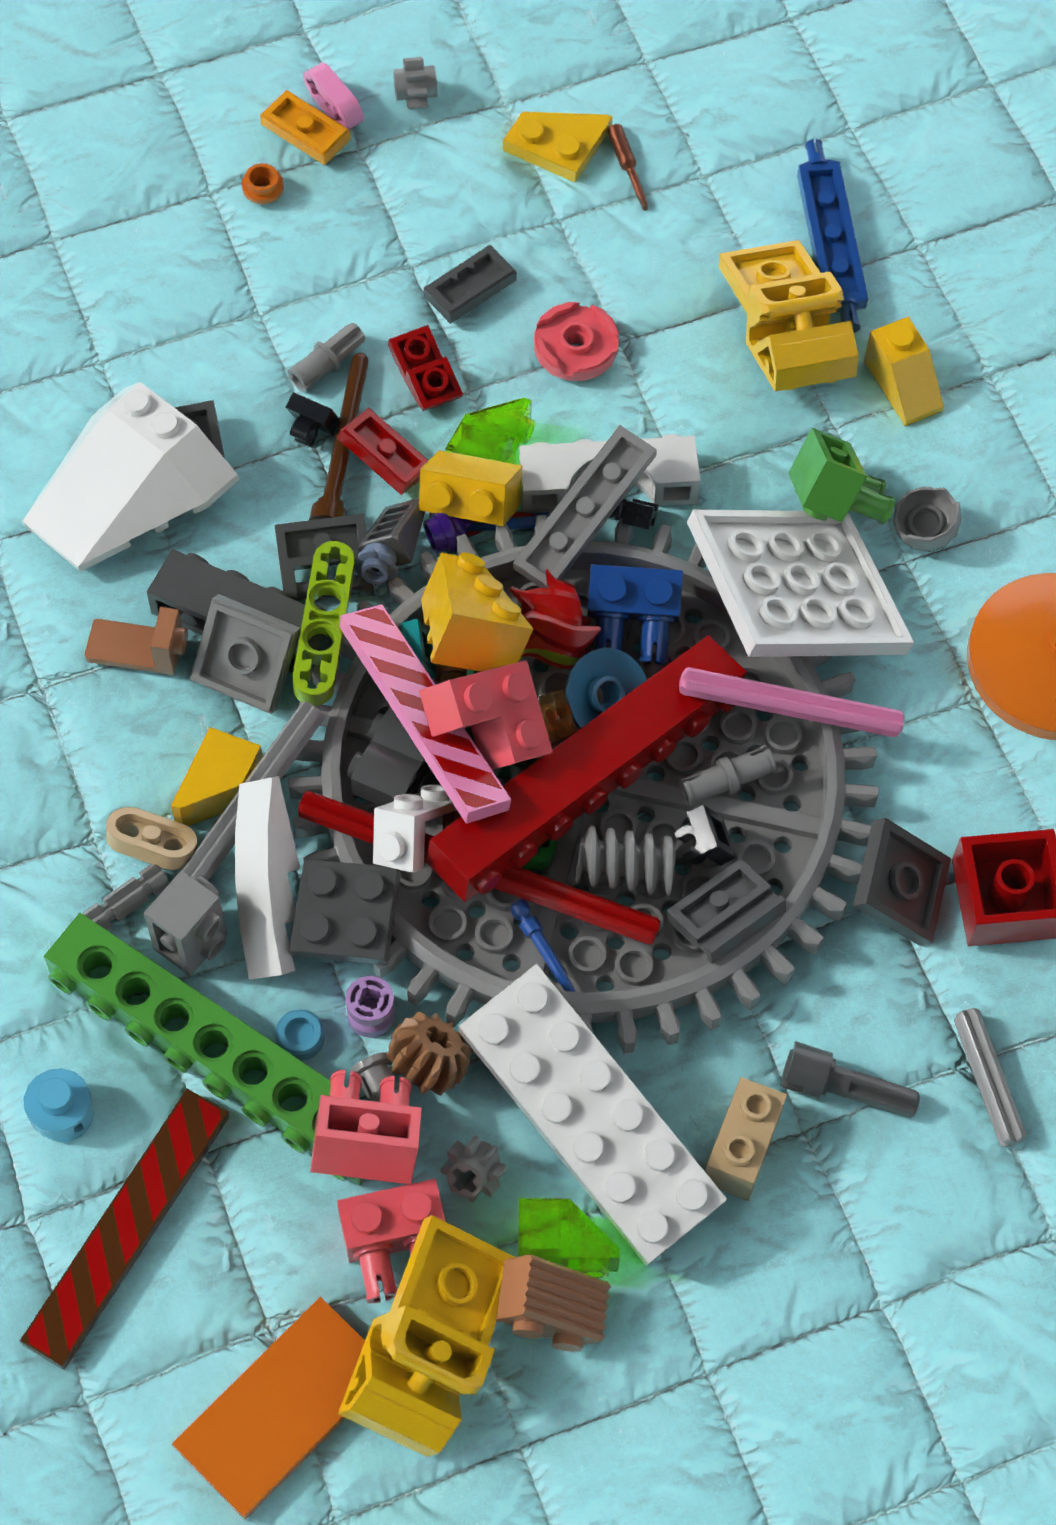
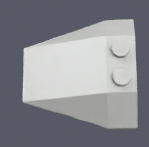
[23,382,240,572]

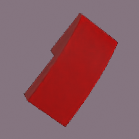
[388,325,463,412]

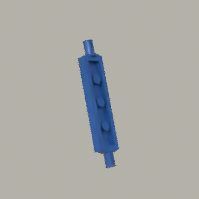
[797,139,868,333]

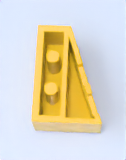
[421,552,533,672]

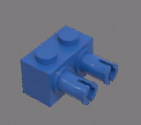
[587,564,683,665]

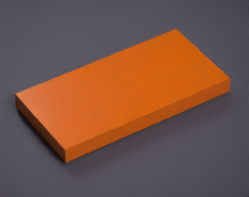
[172,1297,365,1520]

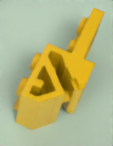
[719,240,859,392]
[338,1215,515,1457]

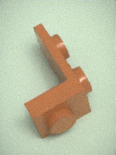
[85,607,188,675]

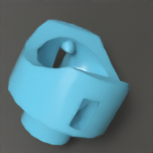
[24,1068,94,1143]

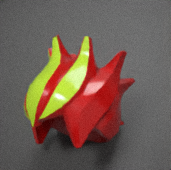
[509,569,601,670]

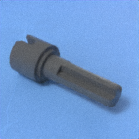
[780,1041,920,1118]

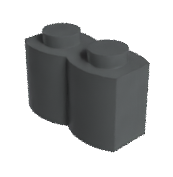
[347,707,430,806]

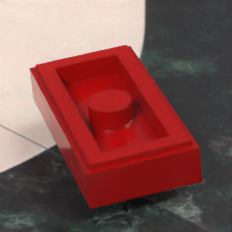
[337,408,429,496]

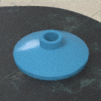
[566,648,647,729]

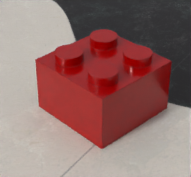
[952,829,1056,947]

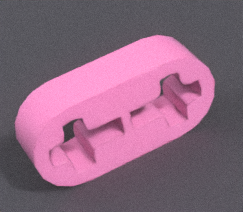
[303,62,364,129]

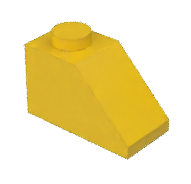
[864,316,944,426]
[171,727,263,826]

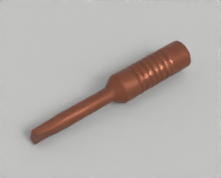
[607,124,648,211]

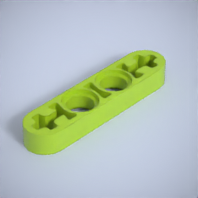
[293,541,354,706]

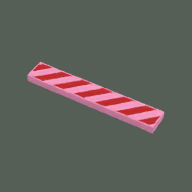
[339,604,511,824]

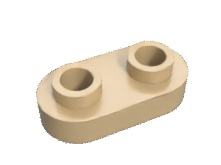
[106,807,197,870]

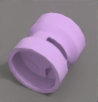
[345,976,395,1038]

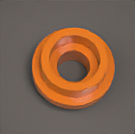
[242,163,284,204]

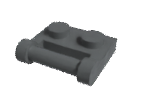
[274,514,374,601]

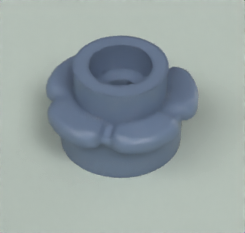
[354,543,399,585]

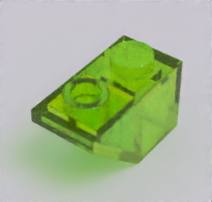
[446,397,536,464]
[518,1198,620,1278]

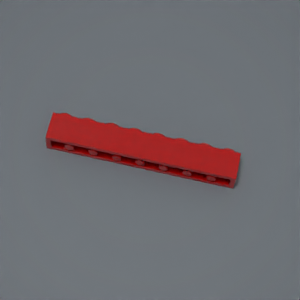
[426,635,747,902]

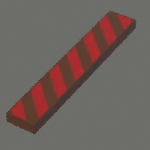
[20,1089,230,1370]

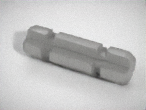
[83,864,169,930]

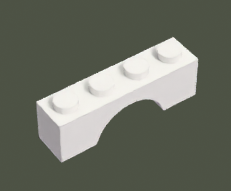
[518,434,700,514]

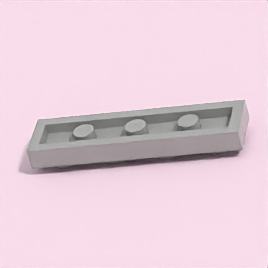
[513,425,657,588]

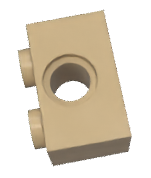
[705,1077,787,1201]

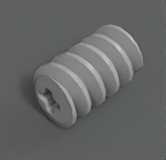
[574,825,676,897]

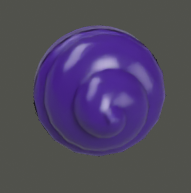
[423,513,471,554]

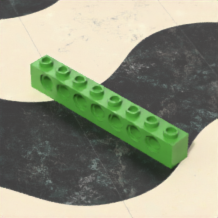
[43,913,364,1185]

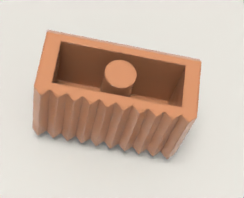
[496,1254,611,1352]

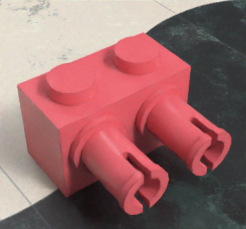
[310,1070,422,1184]
[337,1178,445,1304]

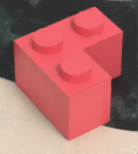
[419,660,553,770]

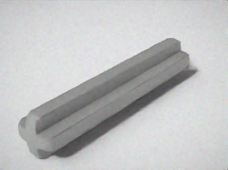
[954,1008,1026,1147]

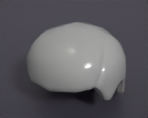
[893,487,961,552]

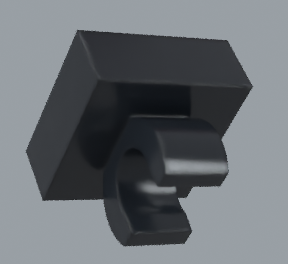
[285,392,339,448]
[675,805,737,866]

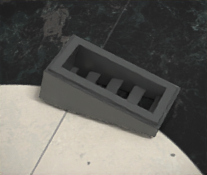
[358,498,425,566]

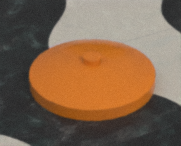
[967,573,1056,740]

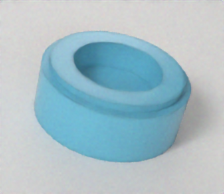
[275,1009,325,1061]

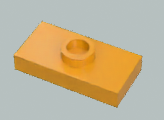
[260,90,351,166]

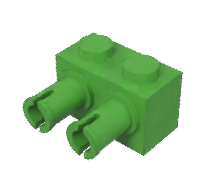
[788,428,895,524]

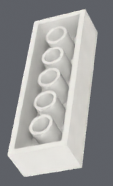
[459,964,727,1266]

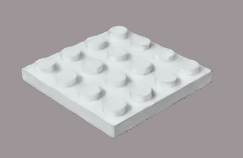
[687,509,914,657]

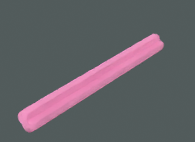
[679,667,904,737]

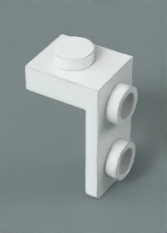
[373,785,457,873]

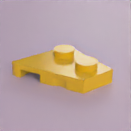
[503,111,613,183]

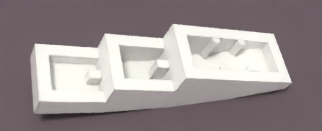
[235,776,300,980]

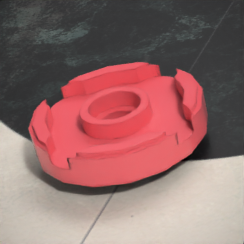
[534,302,619,381]

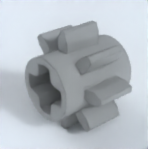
[393,57,438,109]
[441,1136,507,1202]

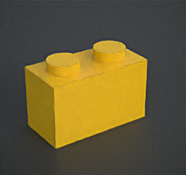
[419,450,523,526]

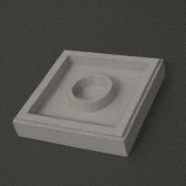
[190,594,301,714]

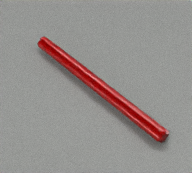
[298,791,660,944]

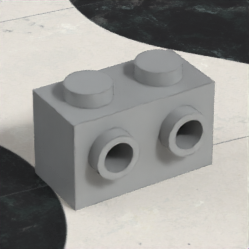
[144,870,227,976]

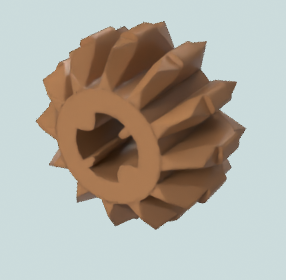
[386,1011,473,1096]

